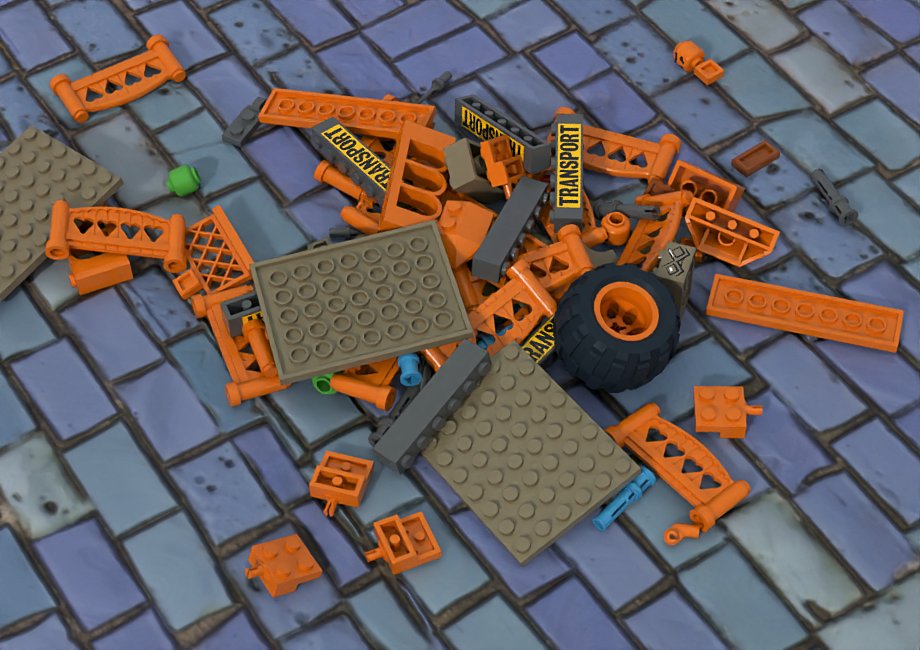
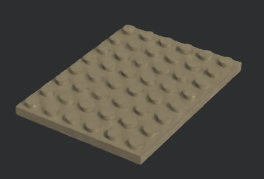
[0,125,124,303]
[249,220,474,385]
[419,340,642,568]

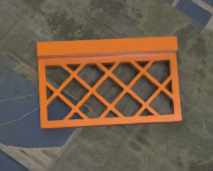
[184,205,254,295]

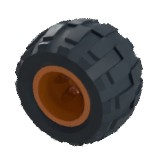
[553,262,681,393]

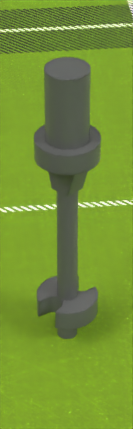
[409,71,452,104]
[329,226,365,240]

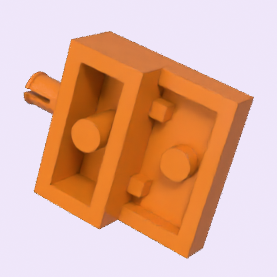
[480,134,527,199]
[693,386,762,438]
[309,450,374,517]
[364,511,442,575]
[245,533,322,598]

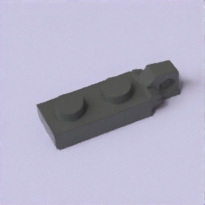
[222,96,266,148]

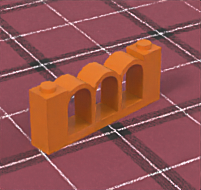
[377,120,456,233]
[67,202,134,295]

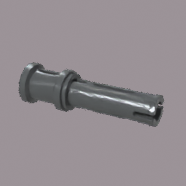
[810,168,858,226]
[593,199,660,221]
[368,386,419,447]

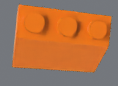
[667,160,745,213]

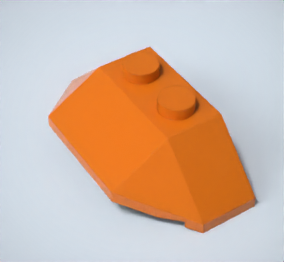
[684,197,780,268]
[437,200,495,272]

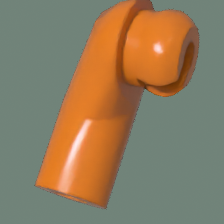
[663,523,700,545]

